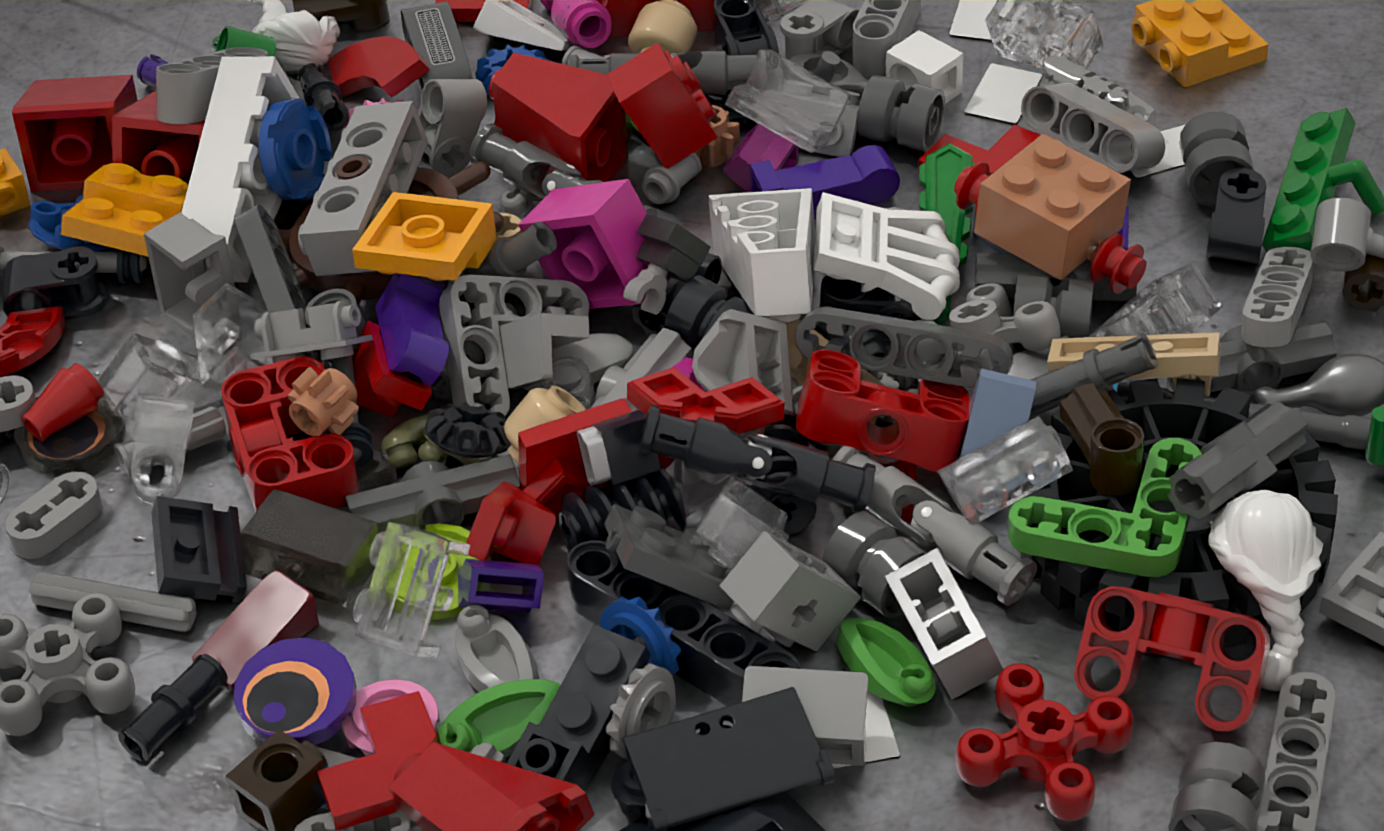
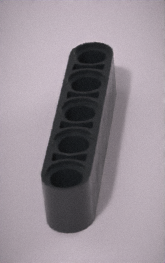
[567,540,802,706]

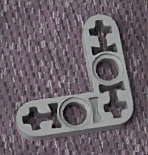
[439,274,589,416]

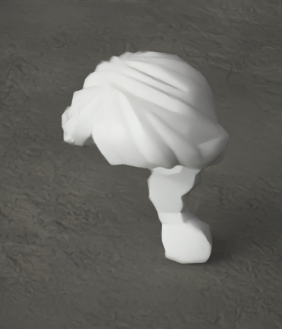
[247,0,340,76]
[1209,490,1323,692]

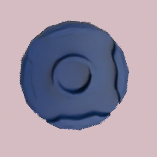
[259,98,332,202]

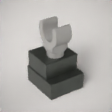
[623,214,711,315]

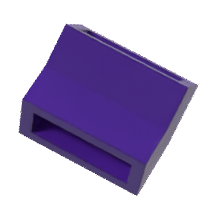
[458,559,545,613]

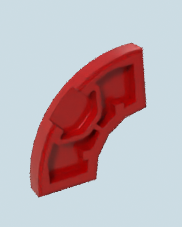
[327,36,430,98]
[0,306,65,377]

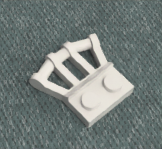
[813,192,960,320]

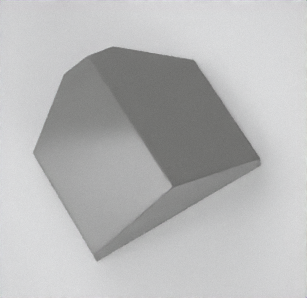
[692,309,793,412]

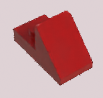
[353,321,432,417]
[462,481,556,565]

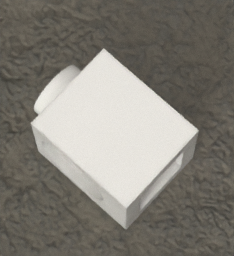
[885,30,963,104]

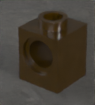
[225,729,328,831]

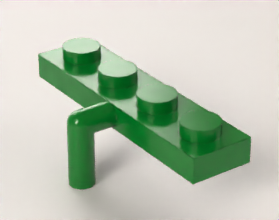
[1262,108,1384,253]

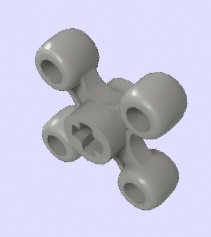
[916,283,1061,388]
[0,592,136,736]

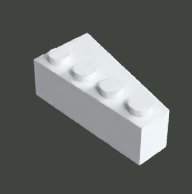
[181,56,299,282]
[708,188,815,322]

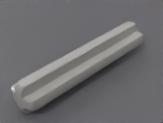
[29,571,197,632]

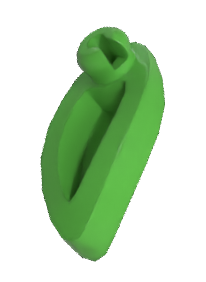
[836,618,936,708]
[437,679,560,757]

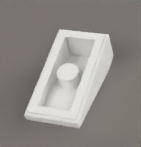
[473,0,575,51]

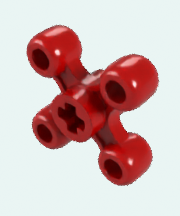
[955,663,1133,822]

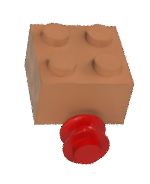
[954,134,1147,294]

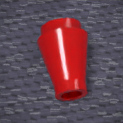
[21,363,105,442]

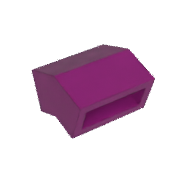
[722,119,798,192]

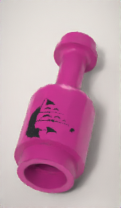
[540,0,611,49]

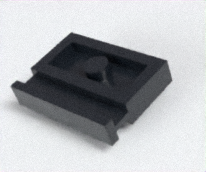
[151,496,247,603]

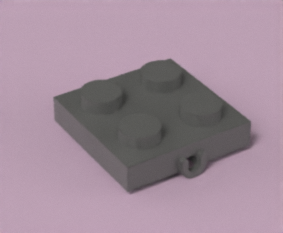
[604,504,734,611]

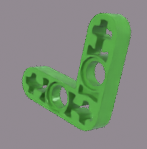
[1008,438,1202,577]

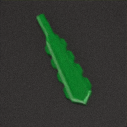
[919,143,975,324]

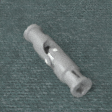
[832,446,1037,606]

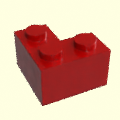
[606,43,718,169]

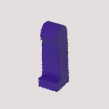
[750,145,900,219]
[375,273,449,386]

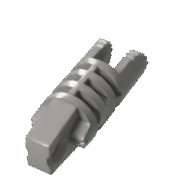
[1043,56,1156,125]

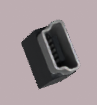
[577,409,661,486]

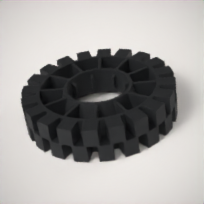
[1017,378,1338,649]

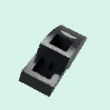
[507,624,652,791]

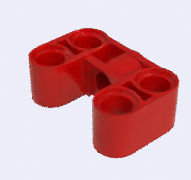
[796,349,970,472]
[221,356,359,524]
[1074,586,1270,732]

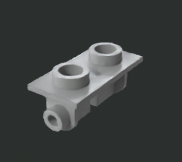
[250,300,373,363]

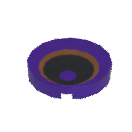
[234,638,357,745]

